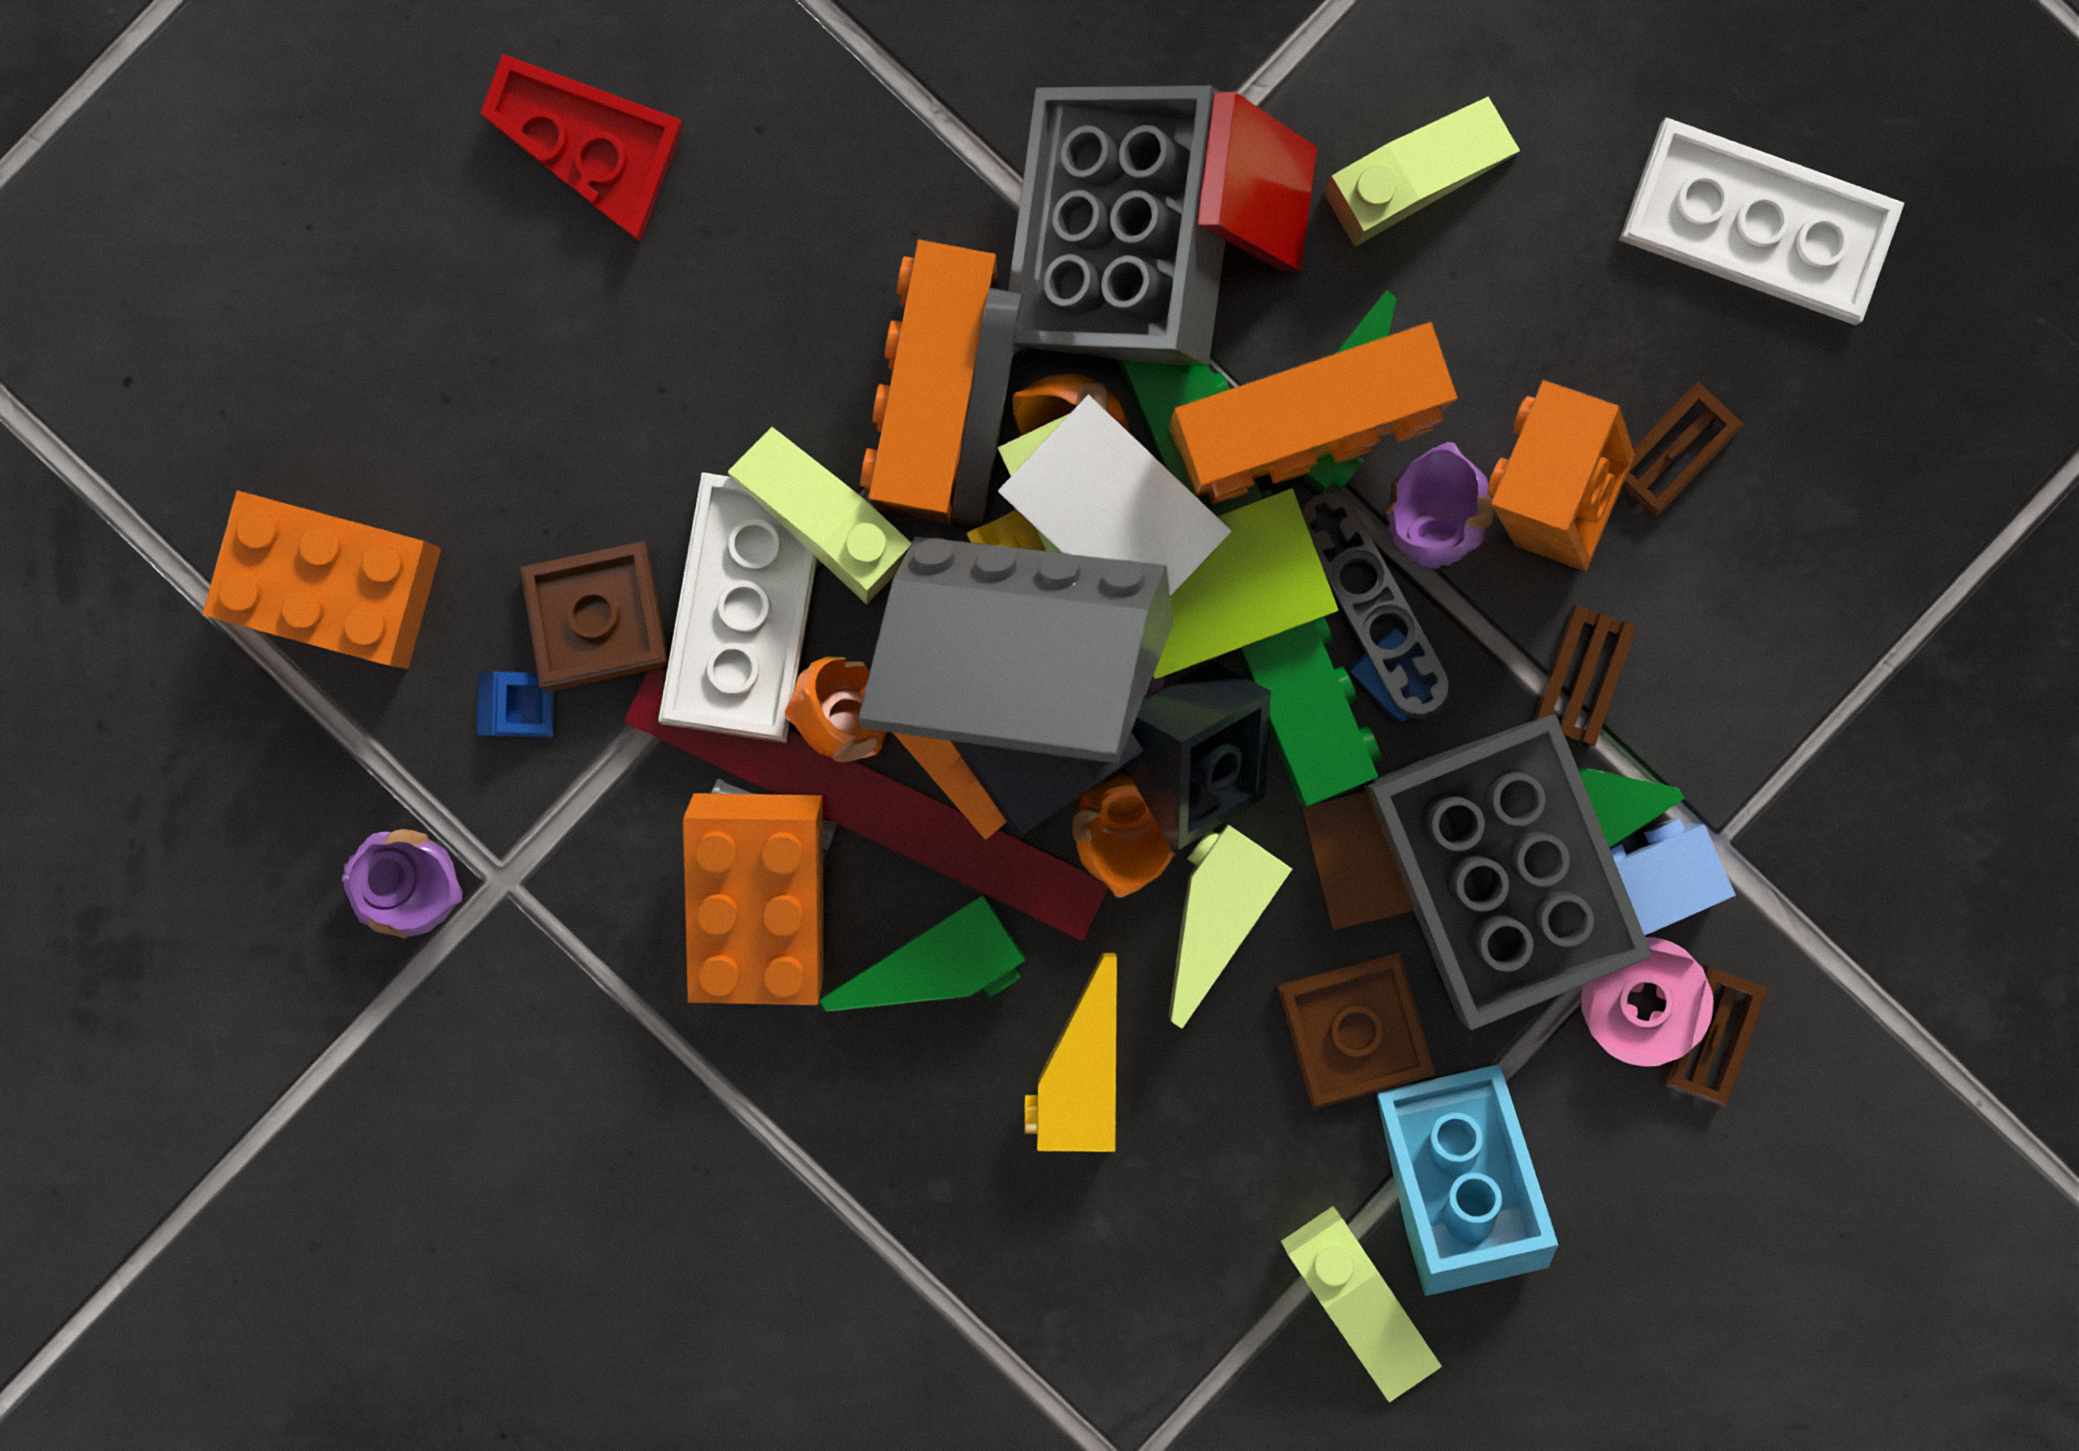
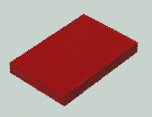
[1197,92,1317,272]

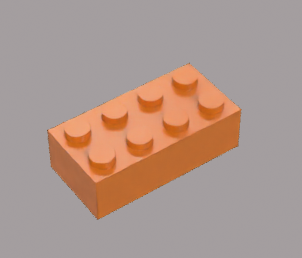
[860,240,998,526]
[1168,322,1458,505]

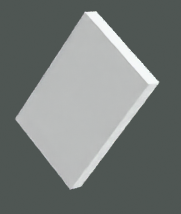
[998,394,1231,596]

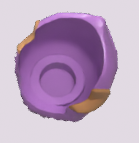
[1385,442,1494,569]
[342,829,463,939]

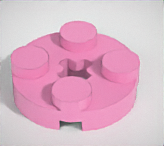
[1581,937,1713,1066]

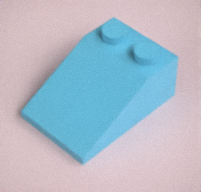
[1376,1064,1558,1296]

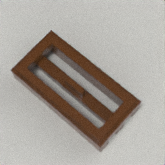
[1622,382,1744,518]
[1533,605,1637,746]
[1661,965,1769,1108]

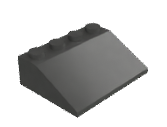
[1008,86,1226,366]
[858,537,1173,764]
[1363,714,1652,1030]

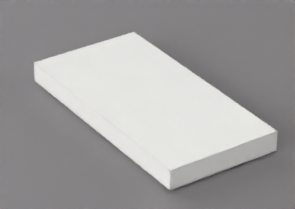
[1619,117,1904,325]
[658,472,818,744]

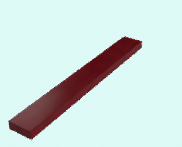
[624,668,1108,941]

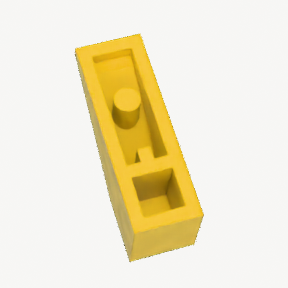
[1025,953,1117,1152]

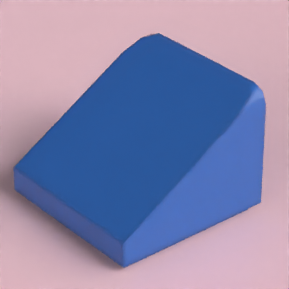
[1347,626,1437,722]
[477,672,554,737]

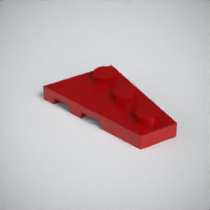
[480,54,684,244]

